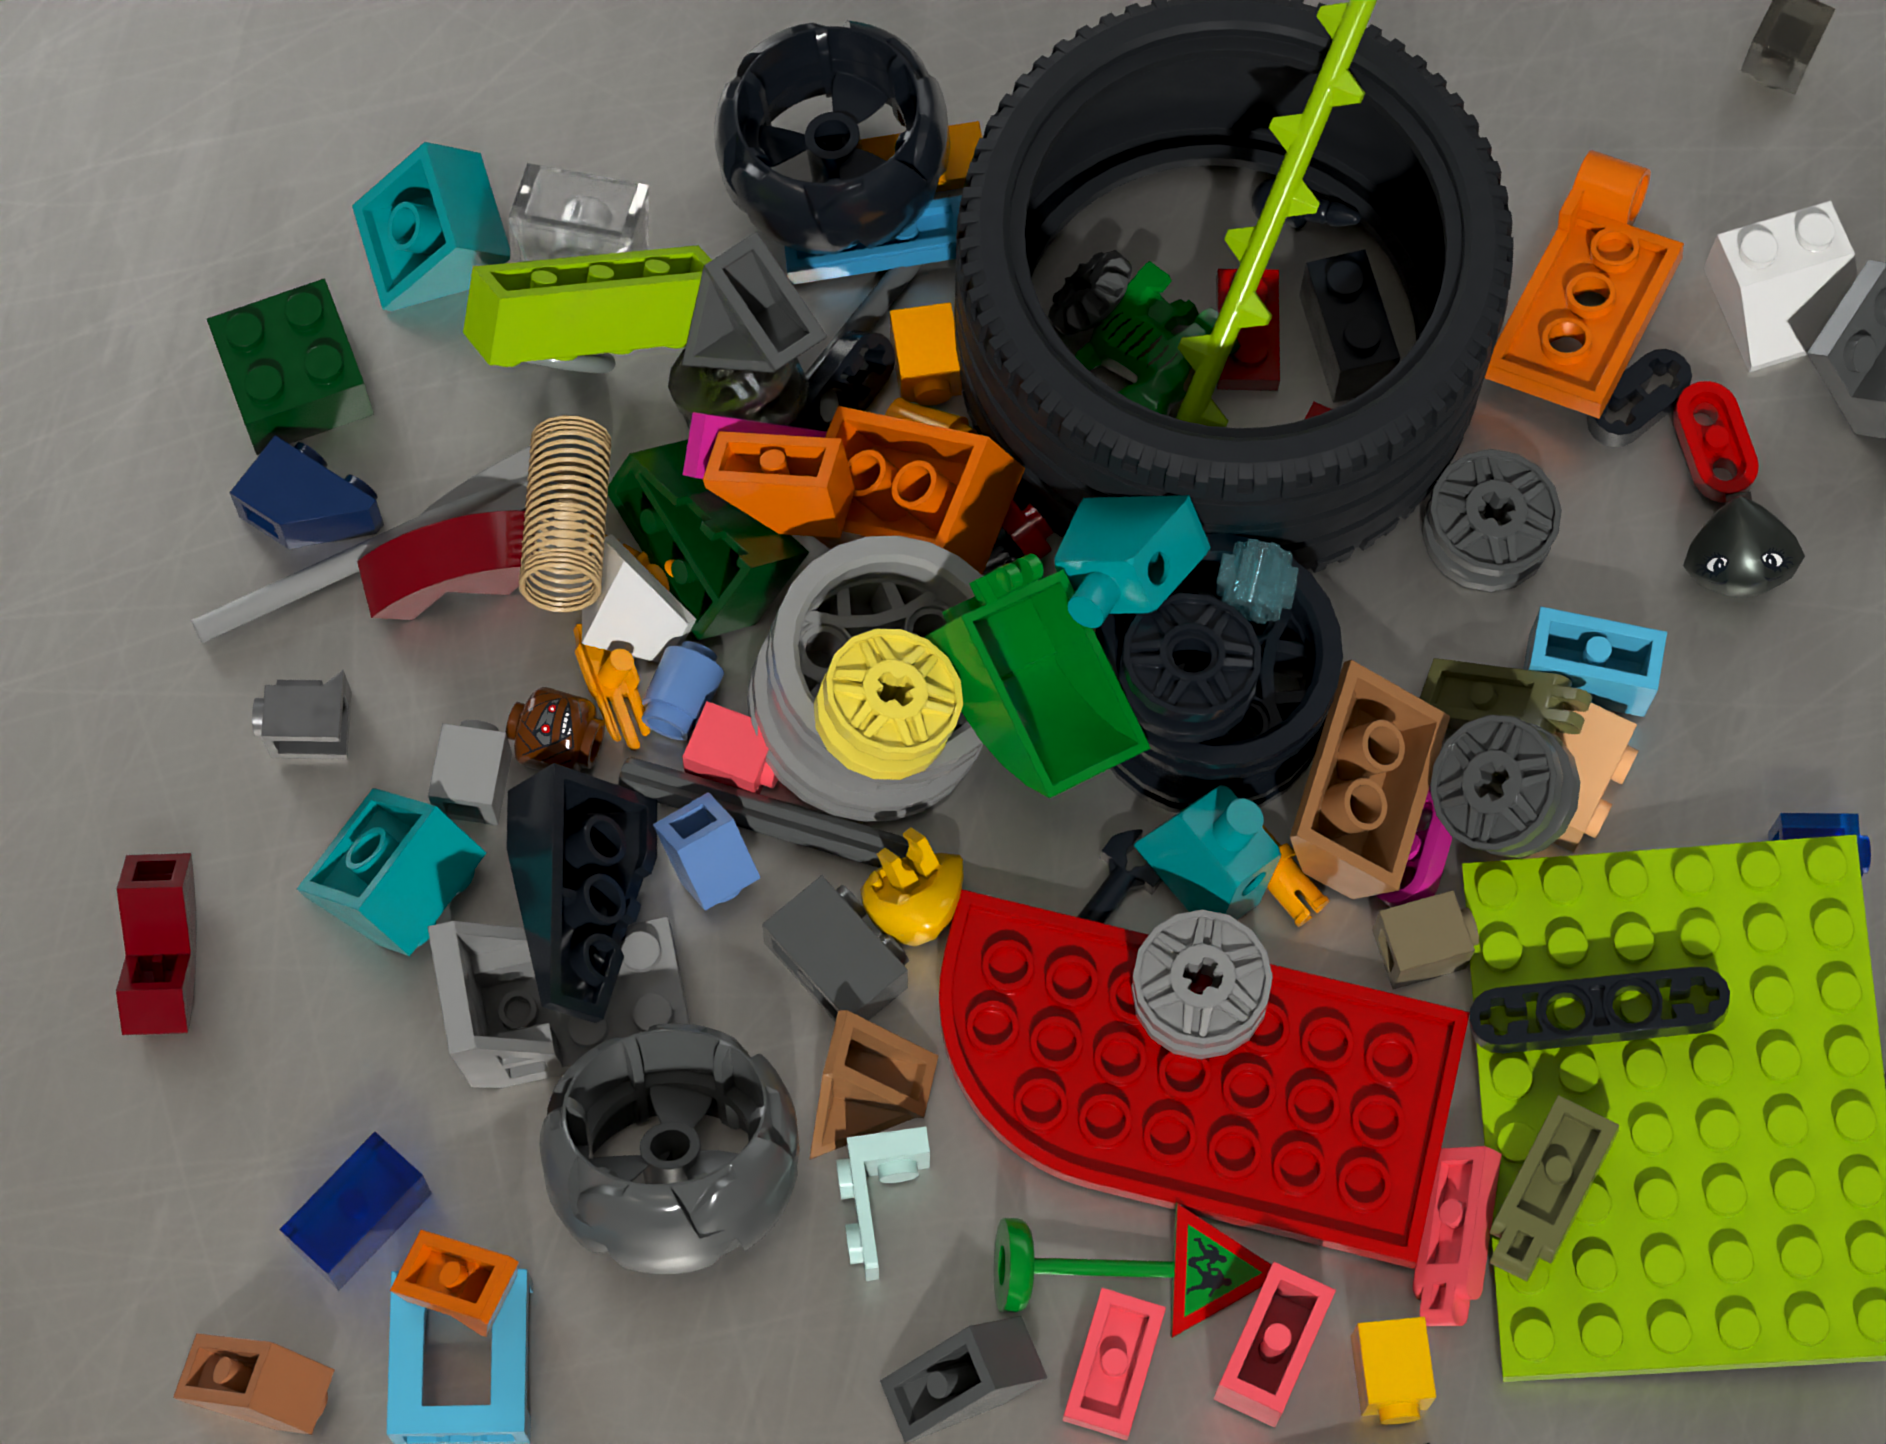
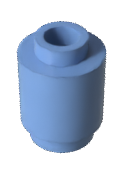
[641,641,724,741]

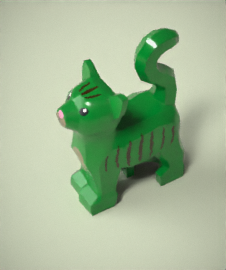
[1075,261,1241,416]

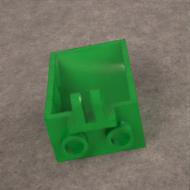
[925,553,1151,798]

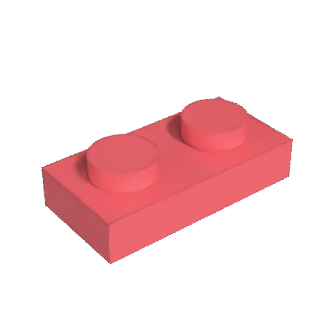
[1062,1288,1166,1441]

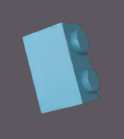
[1523,606,1667,717]

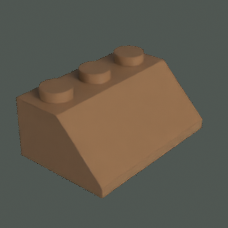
[1290,660,1450,900]

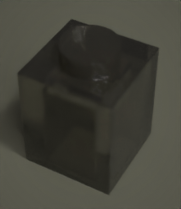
[1740,0,1835,95]

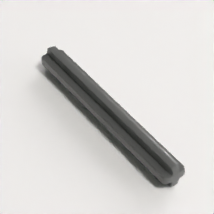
[618,757,909,868]

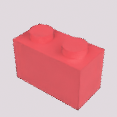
[1213,1261,1336,1428]

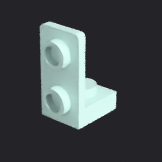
[836,1126,930,1281]

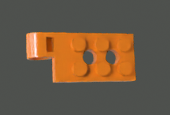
[1485,150,1684,419]

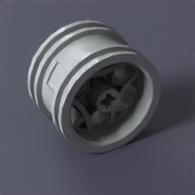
[747,536,984,822]

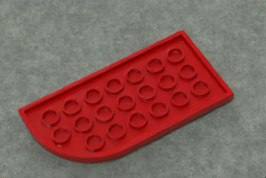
[939,889,1470,1269]

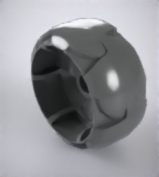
[539,1023,800,1274]

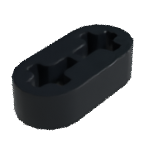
[1587,349,1692,447]

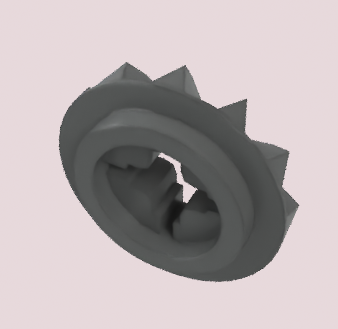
[1048,250,1132,335]

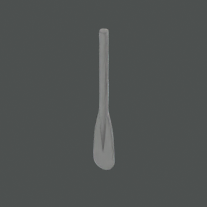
[191,435,596,643]

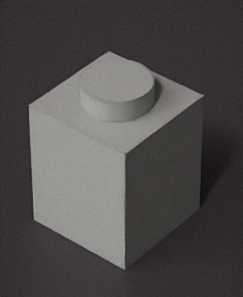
[428,720,512,825]

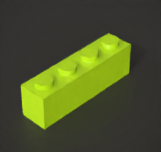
[463,245,712,367]

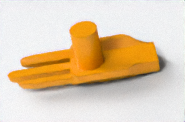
[573,624,651,751]

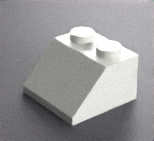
[1703,201,1857,372]

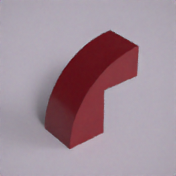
[357,510,539,620]
[116,853,196,1035]

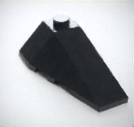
[506,763,657,1023]

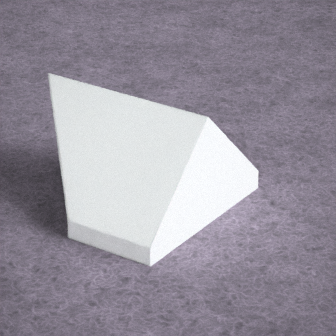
[582,534,697,663]

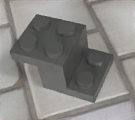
[1807,260,1886,439]

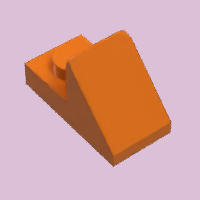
[390,1230,519,1337]

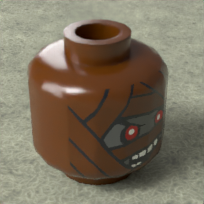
[505,687,605,772]

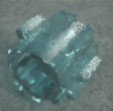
[1216,539,1299,624]

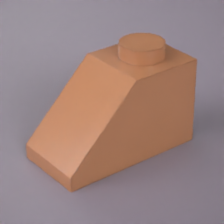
[173,1333,335,1435]

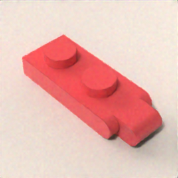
[1413,1146,1502,1327]

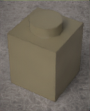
[1372,890,1479,990]

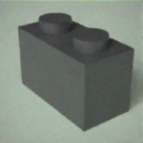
[762,875,909,1022]

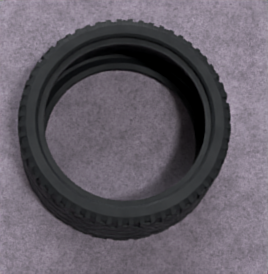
[954,0,1514,573]

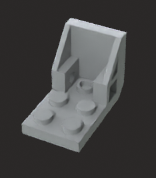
[428,916,690,1088]

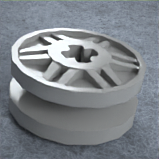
[1131,910,1273,1059]

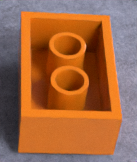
[813,406,1025,575]

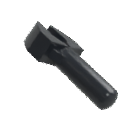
[1077,829,1163,923]

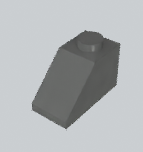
[880,1316,1047,1443]

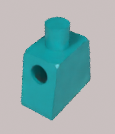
[1054,495,1211,628]
[1134,784,1282,920]

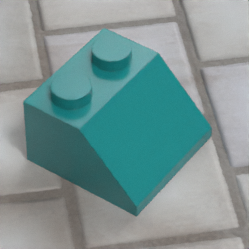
[352,142,513,311]
[297,788,486,956]

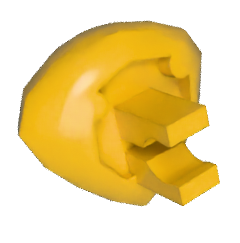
[860,827,964,947]

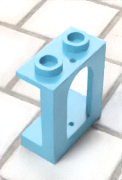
[387,1269,533,1444]

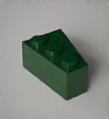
[608,439,810,641]

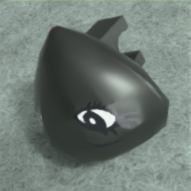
[1683,492,1805,598]

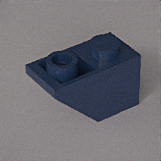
[229,435,384,549]

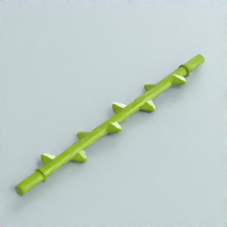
[1176,0,1377,427]

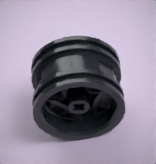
[1095,533,1343,813]

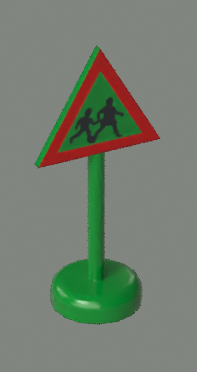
[994,1203,1272,1338]

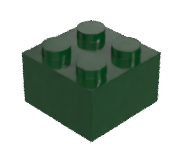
[207,278,374,455]

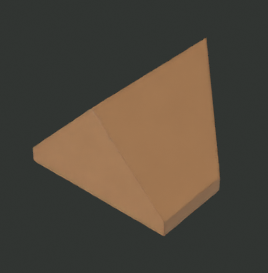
[809,1010,939,1160]

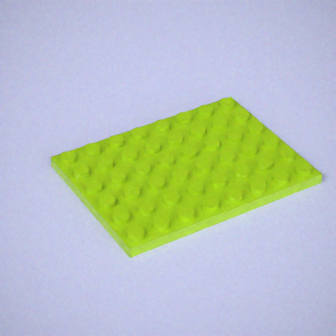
[1462,835,1886,1382]

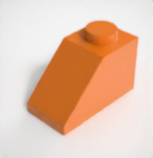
[703,431,855,538]

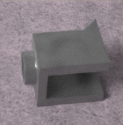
[252,670,352,759]

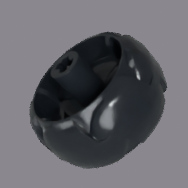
[714,20,950,255]

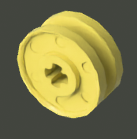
[814,629,963,780]

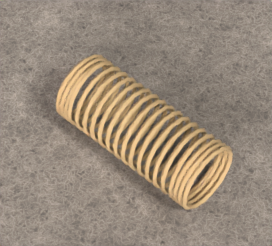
[519,415,611,612]

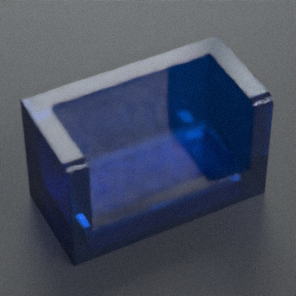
[279,1131,432,1291]

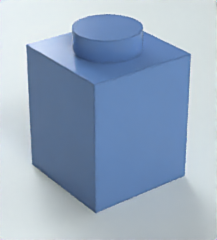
[653,792,761,911]

